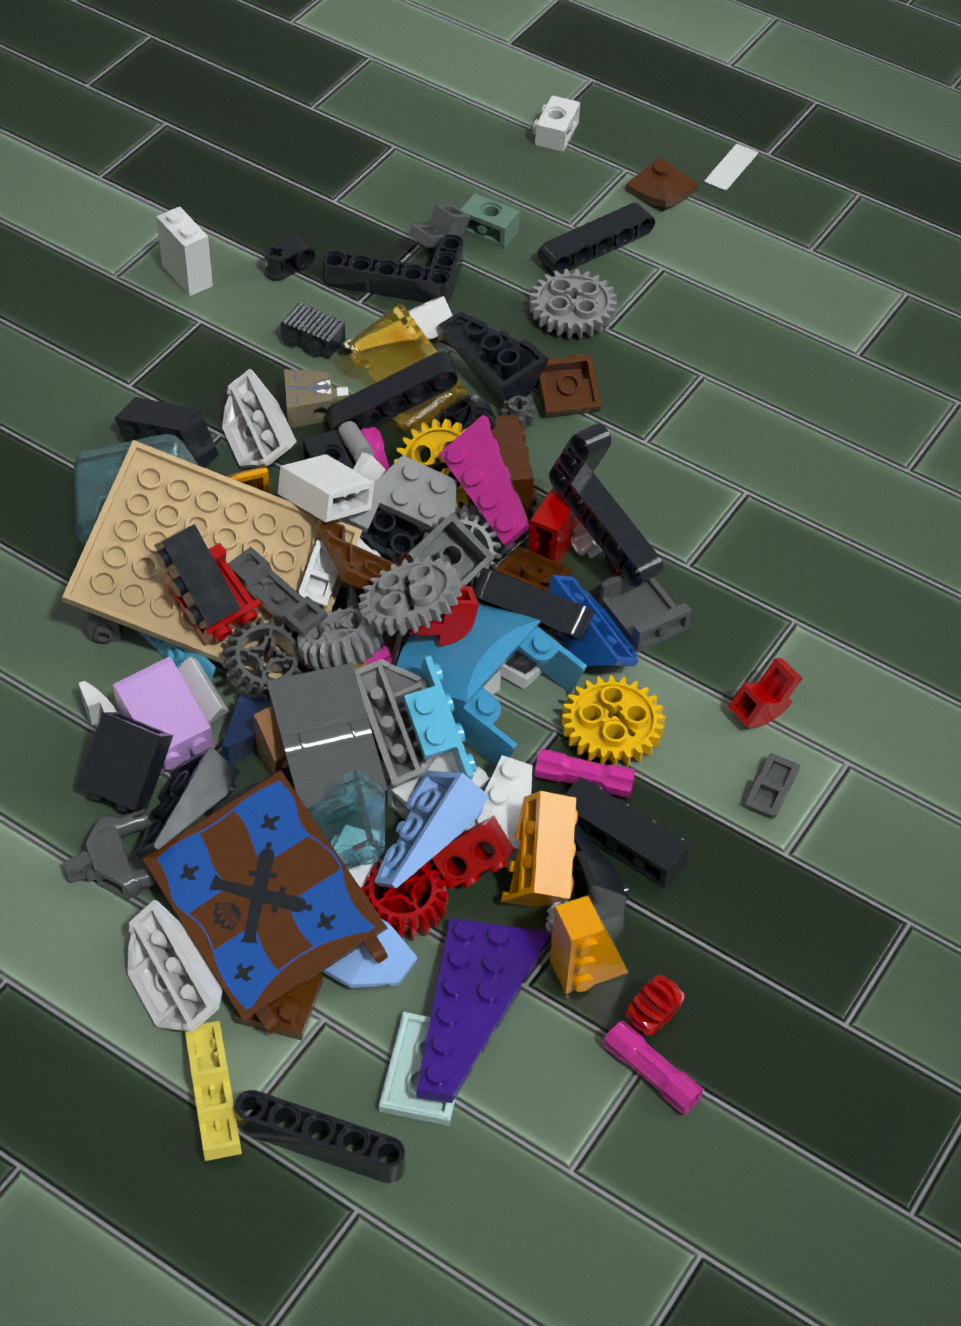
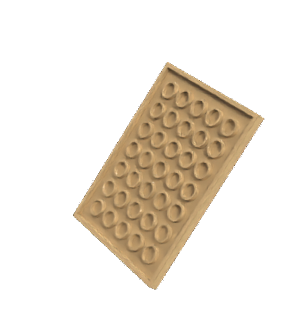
[62,440,362,679]

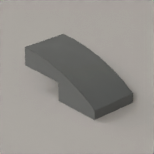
[745,753,800,818]

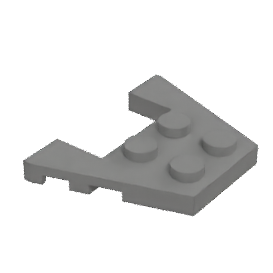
[341,455,457,533]

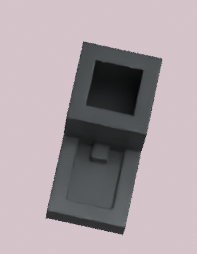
[409,204,471,252]

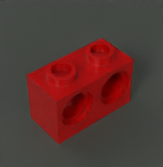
[432,815,515,889]

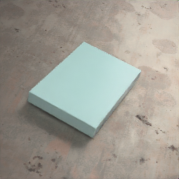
[379,1012,456,1126]

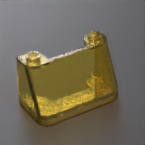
[347,303,468,431]

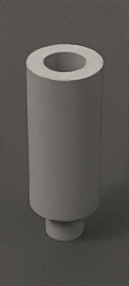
[338,421,374,463]

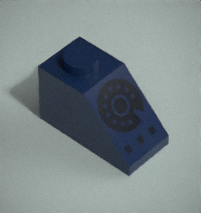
[222,695,272,765]

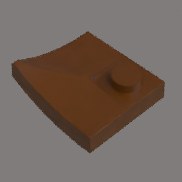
[625,157,698,208]
[234,973,324,1041]

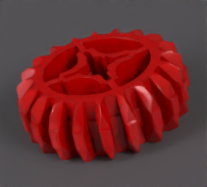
[361,859,449,941]

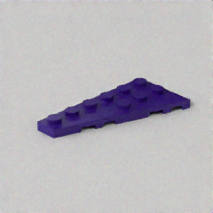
[416,918,551,1103]

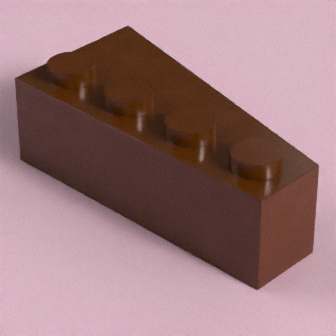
[491,415,537,519]

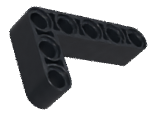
[322,234,463,303]
[549,423,663,587]

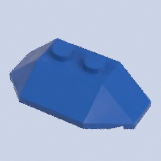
[550,575,639,667]

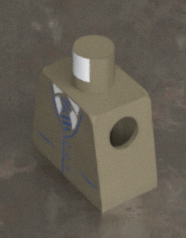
[284,369,349,428]

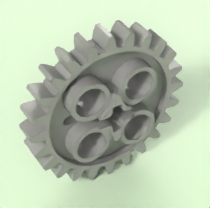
[529,269,617,338]
[358,556,462,636]

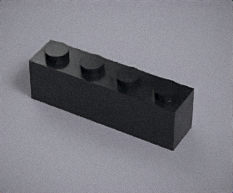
[564,777,690,889]

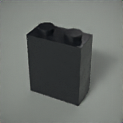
[77,712,174,813]

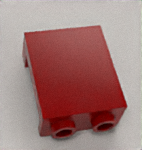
[165,543,262,644]

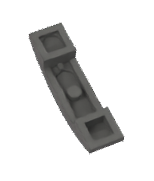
[228,546,328,636]

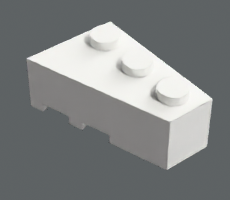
[466,755,533,868]

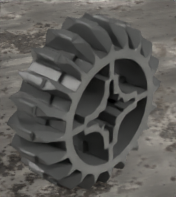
[222,617,308,701]

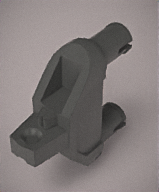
[64,808,158,899]

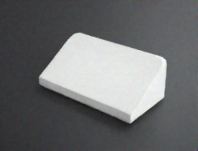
[178,656,229,724]

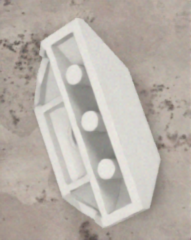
[222,369,297,468]
[127,900,223,1032]

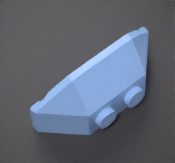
[323,919,418,988]

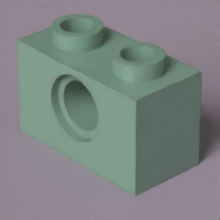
[460,193,520,249]

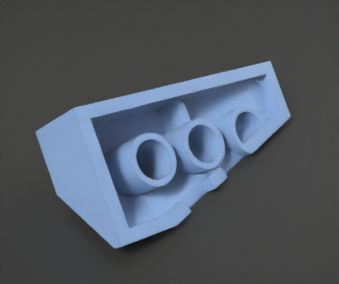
[374,771,489,888]

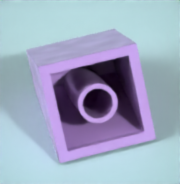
[113,656,214,774]

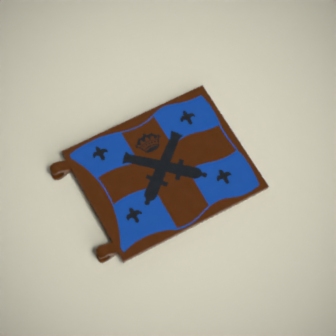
[142,770,388,1035]

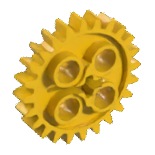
[394,419,472,509]
[561,675,665,766]

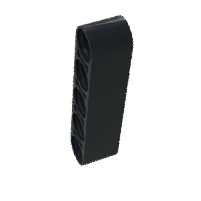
[537,202,655,274]
[326,352,458,440]
[234,1090,405,1183]

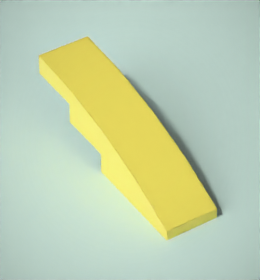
[185,1021,242,1161]

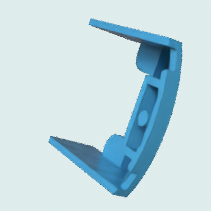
[396,602,587,766]

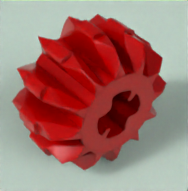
[626,975,685,1035]

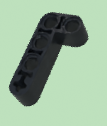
[473,568,594,642]

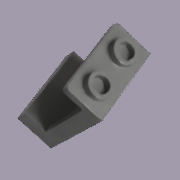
[599,575,692,653]

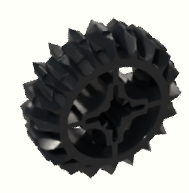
[425,394,497,466]

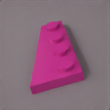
[439,415,530,546]

